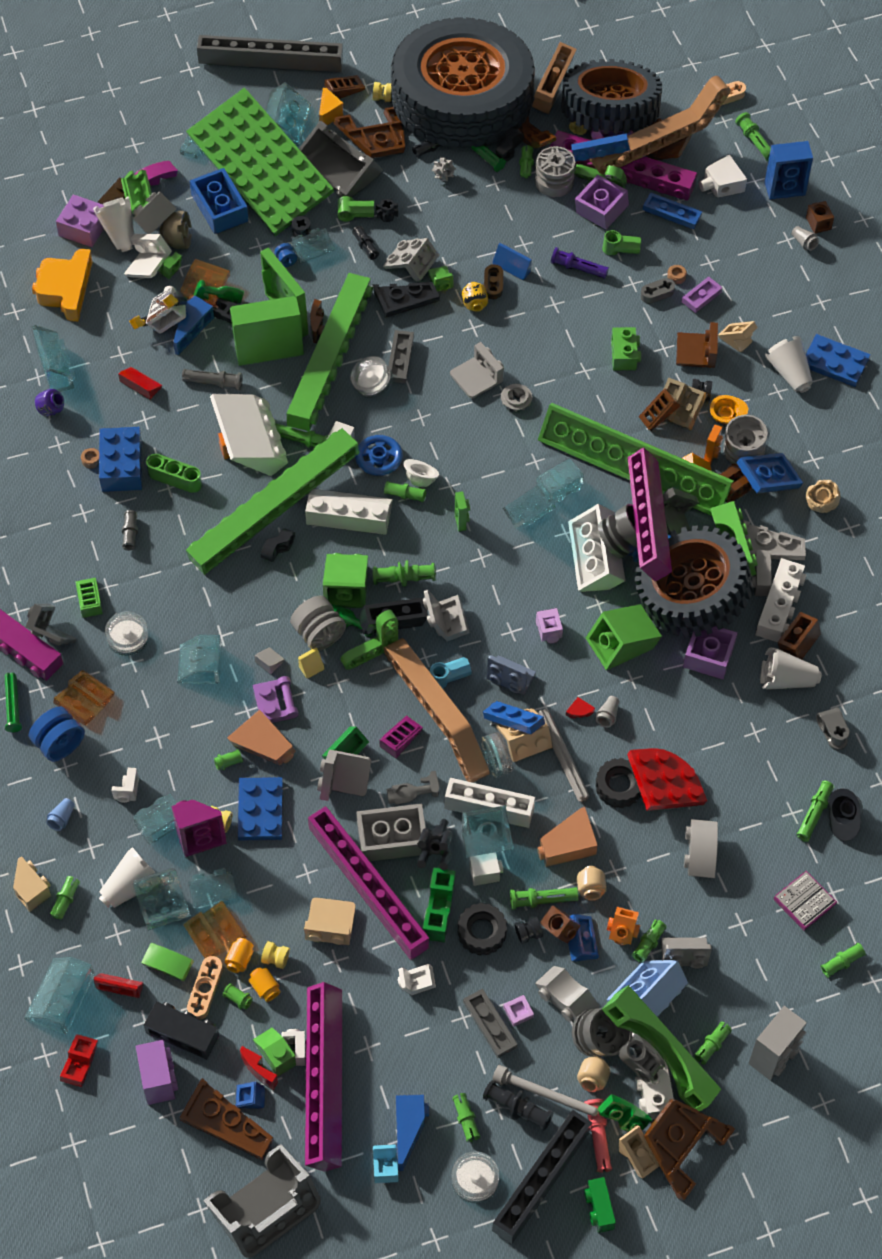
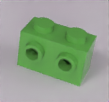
[611,327,641,371]

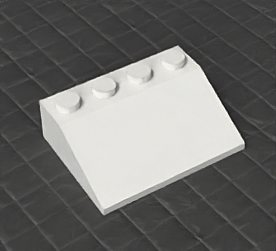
[210,394,288,476]

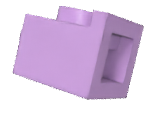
[536,608,563,643]

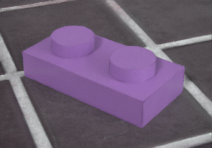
[682,277,723,313]

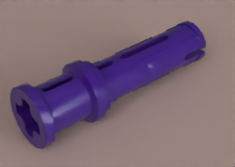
[550,247,609,279]

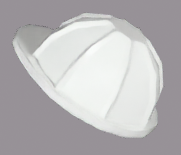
[404,459,439,487]

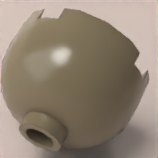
[159,211,192,249]

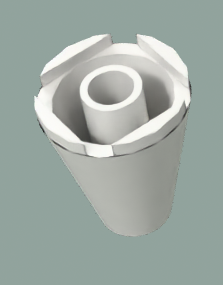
[93,197,134,252]
[766,336,813,393]
[760,647,822,689]
[99,848,161,908]

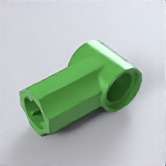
[338,196,374,222]
[602,230,641,256]

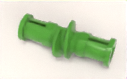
[373,560,436,587]

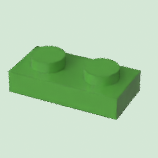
[455,491,470,532]

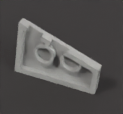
[742,520,806,561]

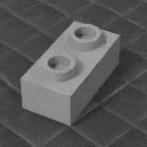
[752,550,772,596]

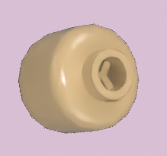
[577,866,607,901]
[577,1057,610,1092]

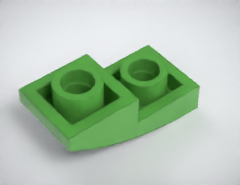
[141,943,194,981]

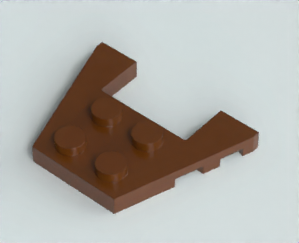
[334,107,405,158]
[644,1099,735,1200]

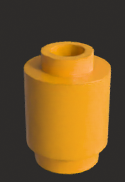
[224,938,254,973]
[249,967,281,1002]

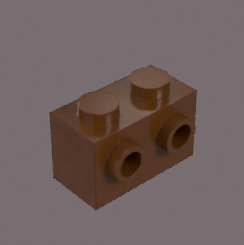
[778,612,821,659]

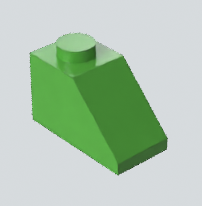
[253,1028,296,1077]

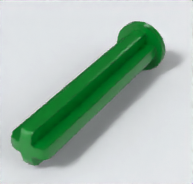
[471,145,506,172]
[5,672,22,733]

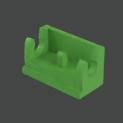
[121,170,152,213]

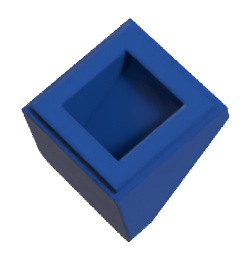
[236,1081,265,1109]

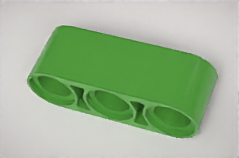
[146,454,202,493]

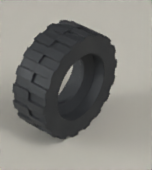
[595,758,641,808]
[458,903,507,955]

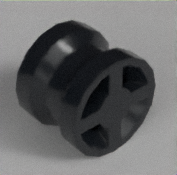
[292,216,311,240]

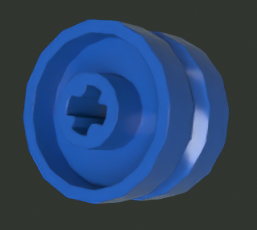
[28,706,85,762]

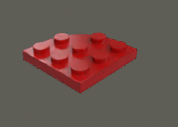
[627,748,707,811]

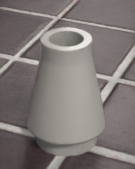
[791,226,819,251]
[596,696,620,728]

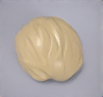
[806,480,840,513]

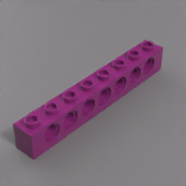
[550,130,697,201]

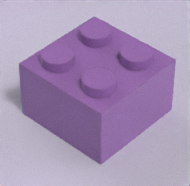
[575,175,629,229]
[56,194,104,247]
[683,626,737,679]
[136,1040,178,1105]

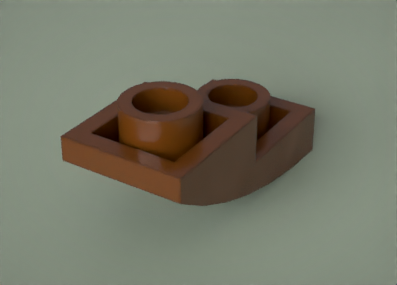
[310,299,325,344]

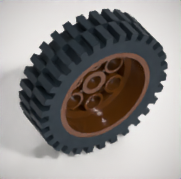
[561,59,662,134]
[635,526,753,637]

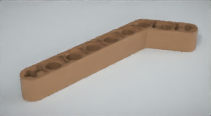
[590,76,730,174]
[384,638,490,783]

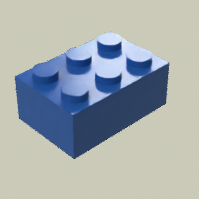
[765,141,813,200]
[190,168,249,234]
[99,427,142,492]

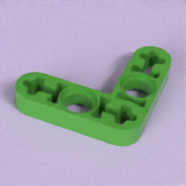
[574,165,627,188]
[340,610,398,670]

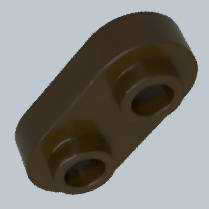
[484,264,503,299]

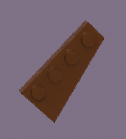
[179,1078,273,1160]

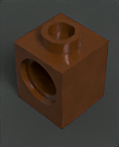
[806,201,834,234]
[540,905,581,944]

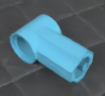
[430,657,472,689]

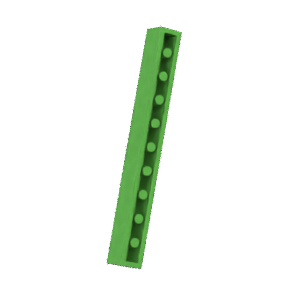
[286,273,373,432]
[186,428,360,575]

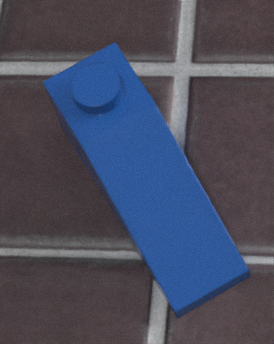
[173,295,214,355]
[396,1095,429,1171]

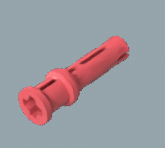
[584,1099,612,1173]

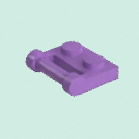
[253,676,299,723]

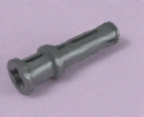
[182,369,243,390]

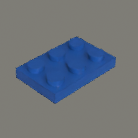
[806,334,871,387]
[737,453,803,493]
[238,777,283,841]

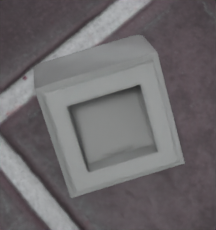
[255,647,285,674]

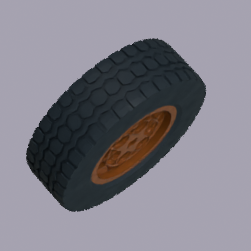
[391,17,535,148]

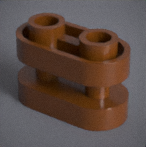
[718,463,752,503]

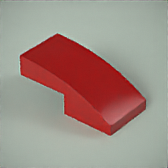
[60,1034,98,1087]
[240,1046,278,1091]

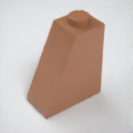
[227,710,296,765]
[537,807,598,867]

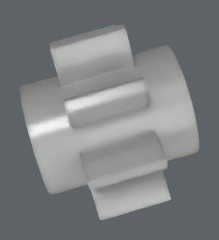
[432,158,456,181]

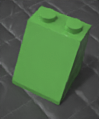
[323,553,368,608]
[586,604,662,670]

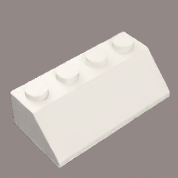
[305,489,393,535]
[568,504,625,592]

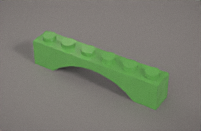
[602,985,721,1111]

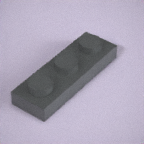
[387,330,414,383]
[463,988,518,1059]

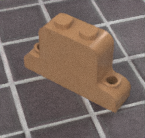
[532,42,577,114]

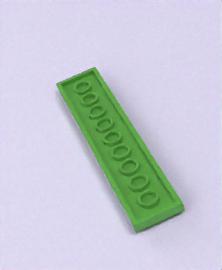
[538,403,733,516]

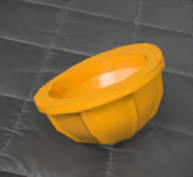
[710,395,748,425]

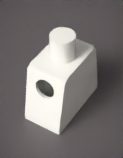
[699,155,747,198]

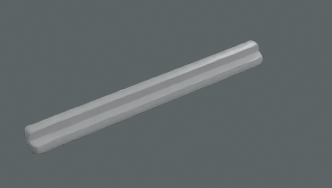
[538,709,589,802]

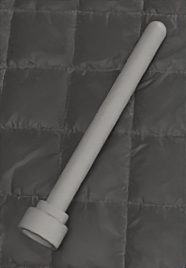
[492,1065,598,1116]

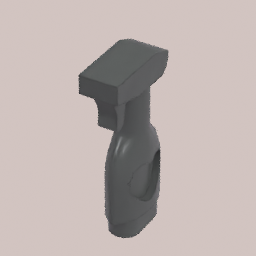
[386,771,439,805]

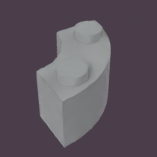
[684,819,718,878]
[535,966,599,1022]

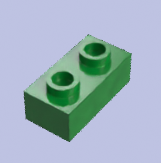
[322,726,369,760]
[584,1177,616,1233]

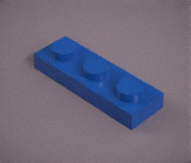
[571,134,631,161]
[643,193,702,229]
[483,701,545,734]

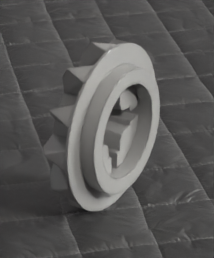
[501,384,532,412]

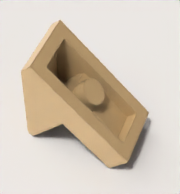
[718,321,758,352]
[619,1126,660,1179]

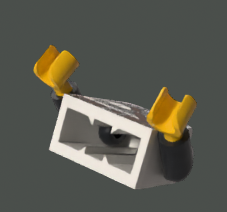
[129,286,188,334]

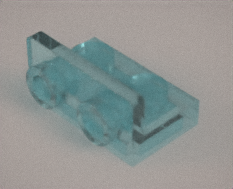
[290,228,335,264]

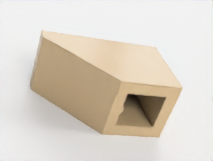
[13,856,51,912]

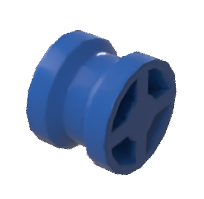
[274,243,297,267]

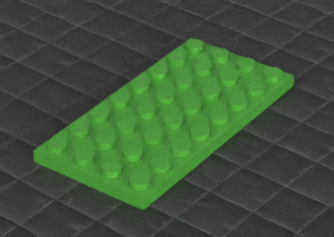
[186,87,334,236]

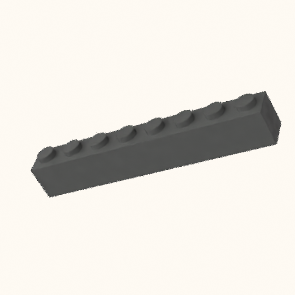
[197,35,343,72]

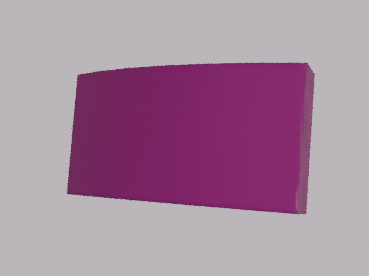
[134,161,178,186]

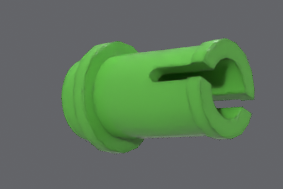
[214,749,243,771]
[223,983,253,1010]

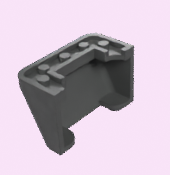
[299,120,383,198]
[203,1144,321,1258]

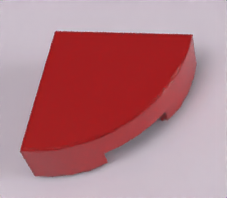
[565,697,595,718]

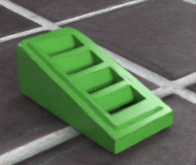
[75,578,103,618]

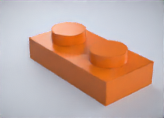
[704,425,724,465]

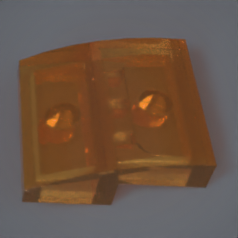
[180,259,230,307]
[53,670,115,726]
[183,901,247,958]

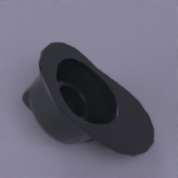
[828,788,863,841]

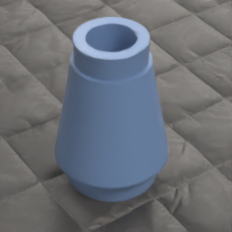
[46,798,75,831]

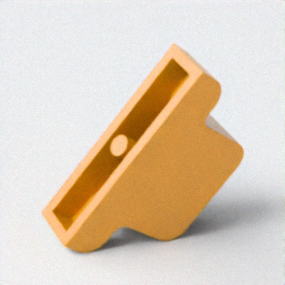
[32,249,93,322]

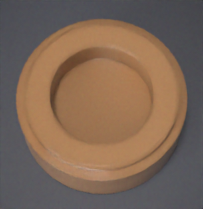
[667,265,687,284]
[81,448,99,469]

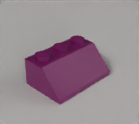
[171,799,227,857]

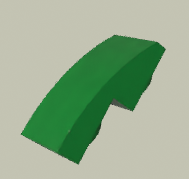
[598,1094,652,1132]

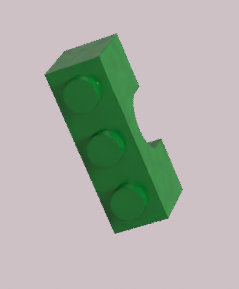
[423,868,456,943]

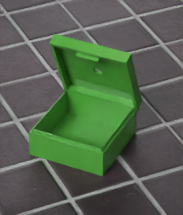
[230,247,309,366]

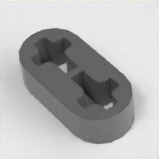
[640,278,675,304]

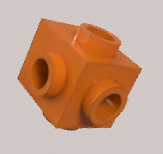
[607,907,640,945]

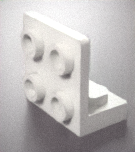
[124,234,172,278]

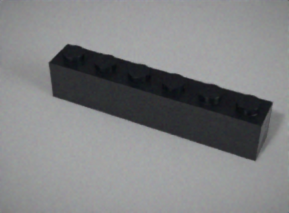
[492,1109,592,1245]

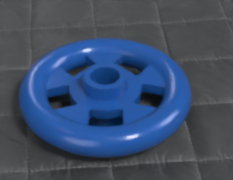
[355,435,403,476]

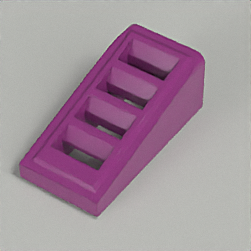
[379,715,423,758]

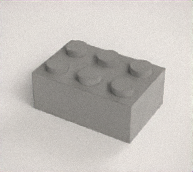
[357,804,425,861]
[748,1006,807,1081]

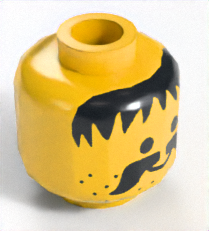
[462,282,488,312]

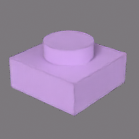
[503,995,534,1027]

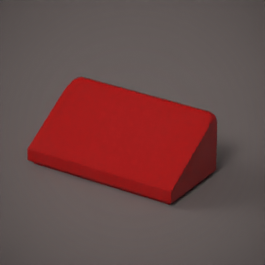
[118,367,162,400]
[93,973,143,998]

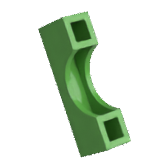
[710,501,758,576]

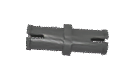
[122,510,138,551]

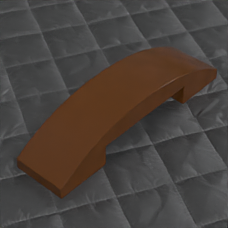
[519,116,557,148]

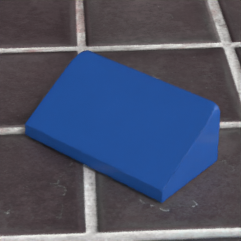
[493,243,532,280]
[568,914,599,961]

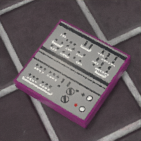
[773,871,837,931]

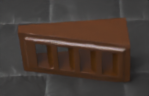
[325,75,365,99]
[639,388,680,432]

